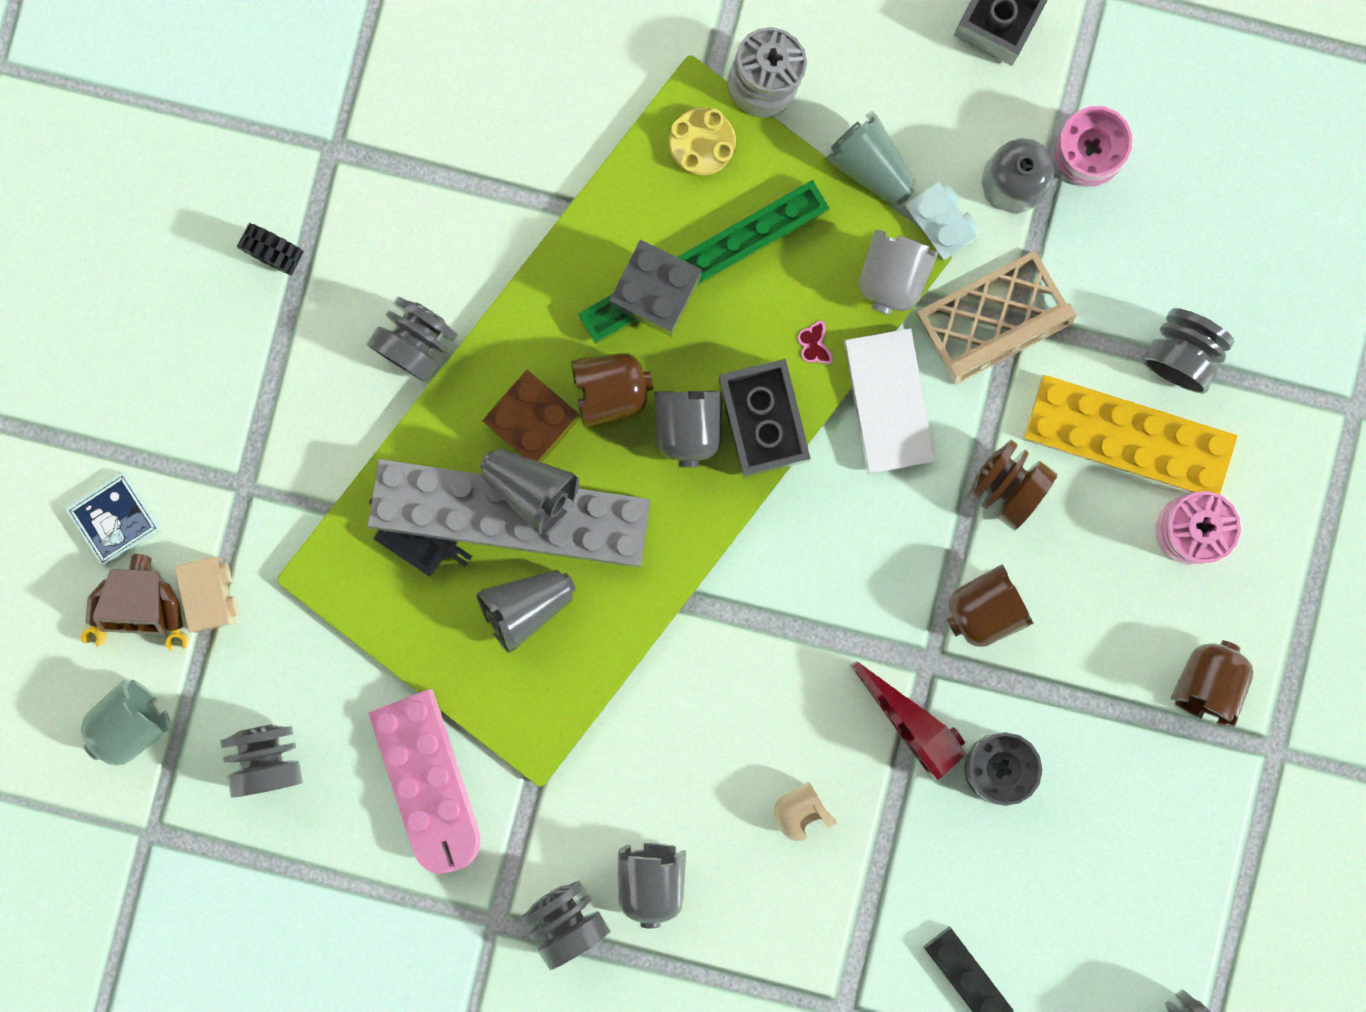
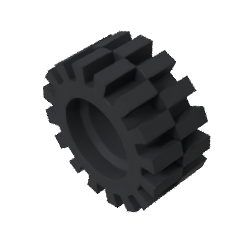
[236,222,304,276]

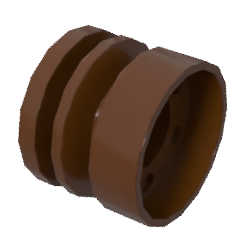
[968,439,1058,531]

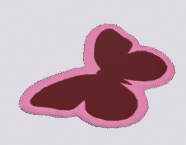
[798,321,832,364]

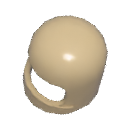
[773,781,838,842]

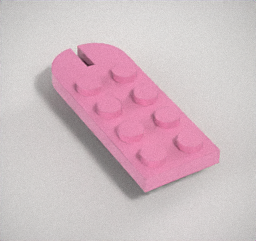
[368,689,481,874]

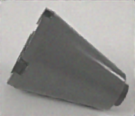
[480,449,579,535]
[476,570,576,653]

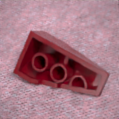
[850,661,966,781]

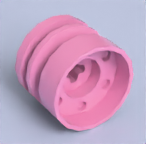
[1055,106,1133,187]
[1155,491,1241,565]

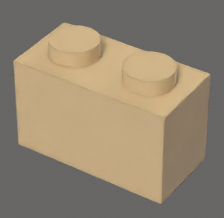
[174,557,239,633]

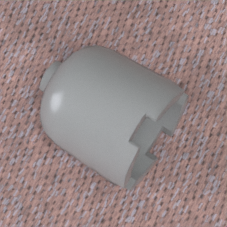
[858,229,939,315]

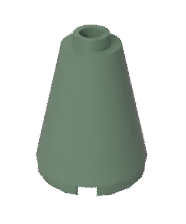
[824,110,915,205]

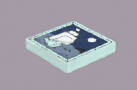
[66,472,161,566]

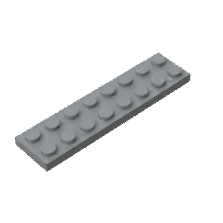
[368,459,650,568]

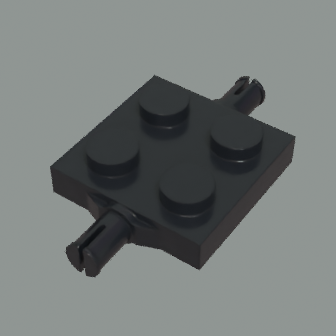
[369,498,473,577]

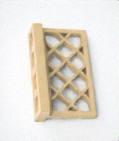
[916,250,1076,386]

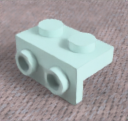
[905,181,979,261]

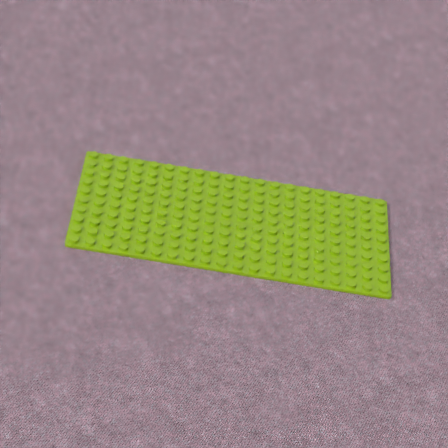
[277,55,952,787]

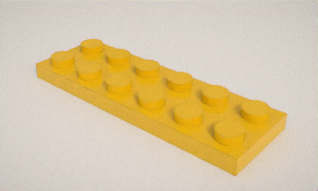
[1023,374,1238,495]

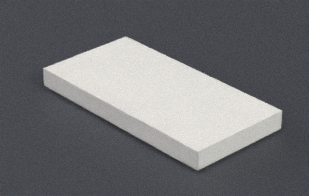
[843,328,935,474]

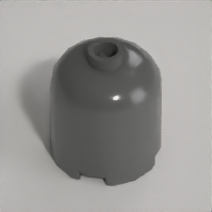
[981,138,1055,214]
[654,391,722,467]
[618,843,686,929]

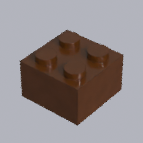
[482,369,581,462]

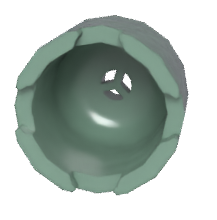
[81,679,171,766]

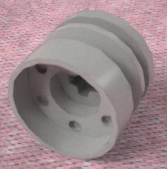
[727,27,807,118]

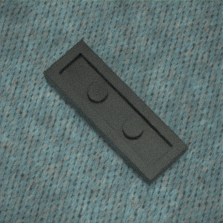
[923,926,1014,1012]

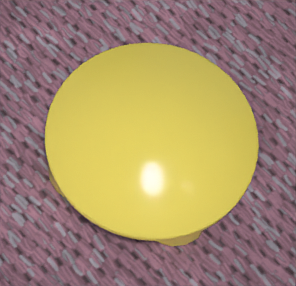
[669,108,736,175]

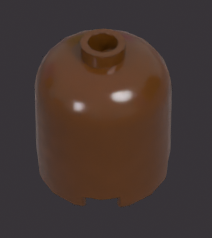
[571,353,653,426]
[946,564,1034,647]
[1170,640,1254,728]

